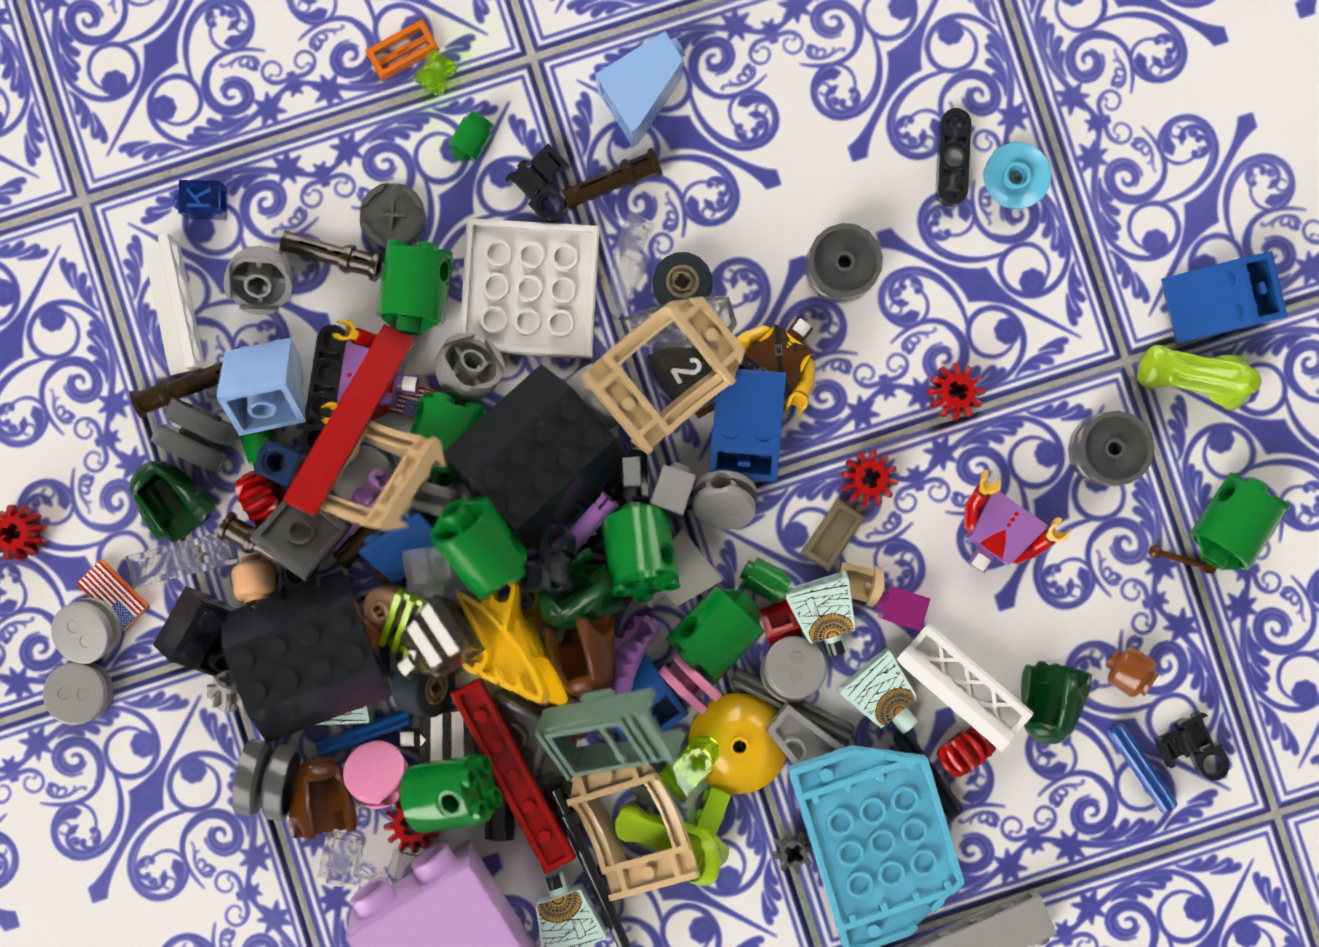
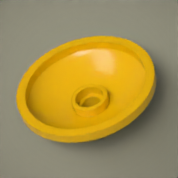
[688,693,787,794]

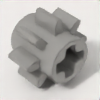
[207,670,244,712]

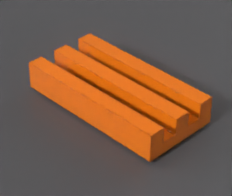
[365,19,440,82]

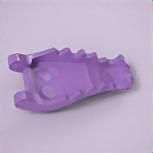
[574,614,660,703]

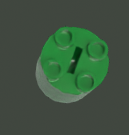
[376,239,453,335]
[410,391,485,487]
[1189,472,1291,570]
[430,495,528,600]
[601,502,681,603]
[665,585,765,686]
[400,754,502,834]

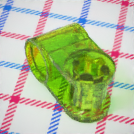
[659,736,719,802]

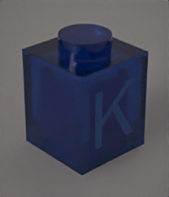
[174,180,228,220]

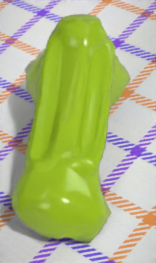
[1136,345,1262,410]
[615,802,729,886]

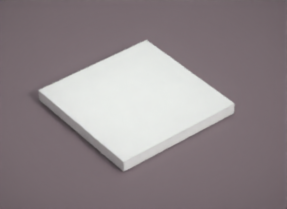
[460,218,600,359]

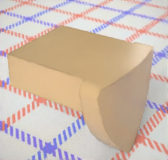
[839,562,884,607]

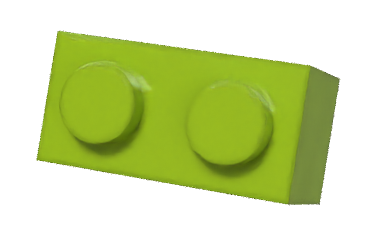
[694,786,731,835]

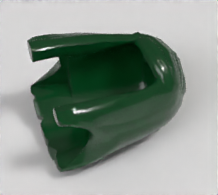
[129,461,216,543]
[537,548,626,630]
[1021,661,1092,744]

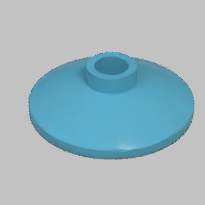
[984,142,1051,209]

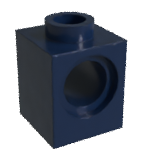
[253,440,309,487]

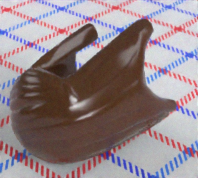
[543,616,616,698]
[289,756,357,840]

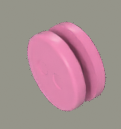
[659,652,722,715]
[343,741,409,809]

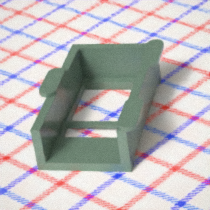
[535,688,685,781]

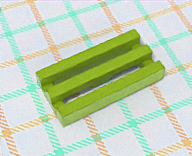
[378,588,431,659]

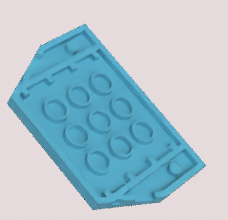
[787,745,965,947]

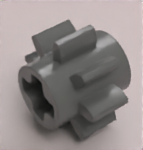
[772,829,812,874]

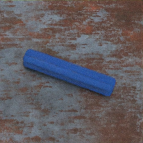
[316,710,413,757]
[1108,723,1178,814]

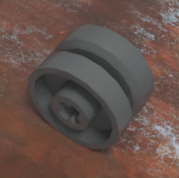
[804,223,883,304]
[150,397,239,473]
[1068,411,1155,487]
[232,739,301,822]

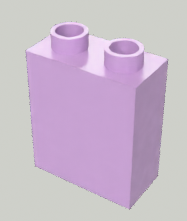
[346,840,537,947]

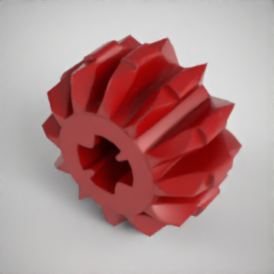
[926,363,985,421]
[840,450,898,507]
[235,470,285,526]
[0,505,48,561]
[936,725,996,777]
[383,800,440,854]

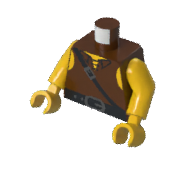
[736,317,816,418]

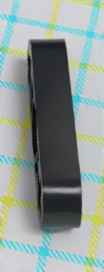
[935,108,971,207]

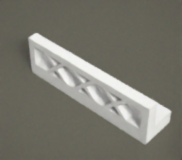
[143,234,206,377]
[896,623,1034,752]

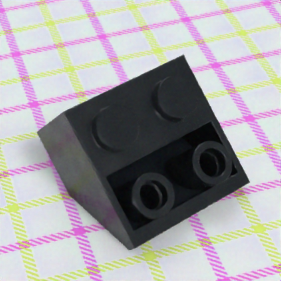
[153,586,236,676]

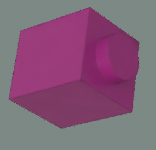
[875,585,930,631]

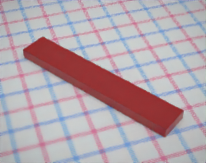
[283,324,415,517]
[450,676,576,874]

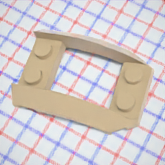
[581,297,745,454]
[321,421,446,531]
[567,764,700,902]

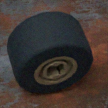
[653,252,712,307]
[392,653,456,718]

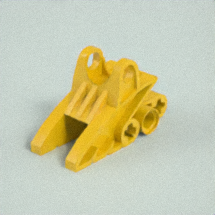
[421,582,575,706]

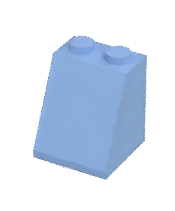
[595,31,685,147]
[217,338,306,436]

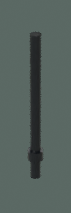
[549,786,632,947]

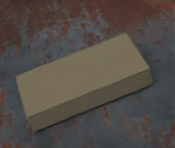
[800,498,866,572]

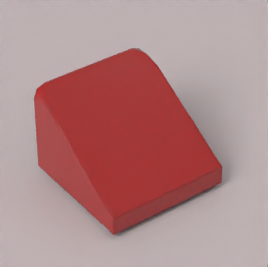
[759,600,802,647]

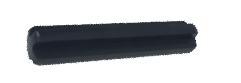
[893,731,963,819]

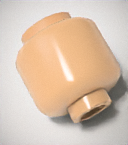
[231,555,278,607]
[363,583,406,630]

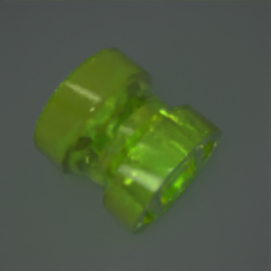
[413,49,458,97]

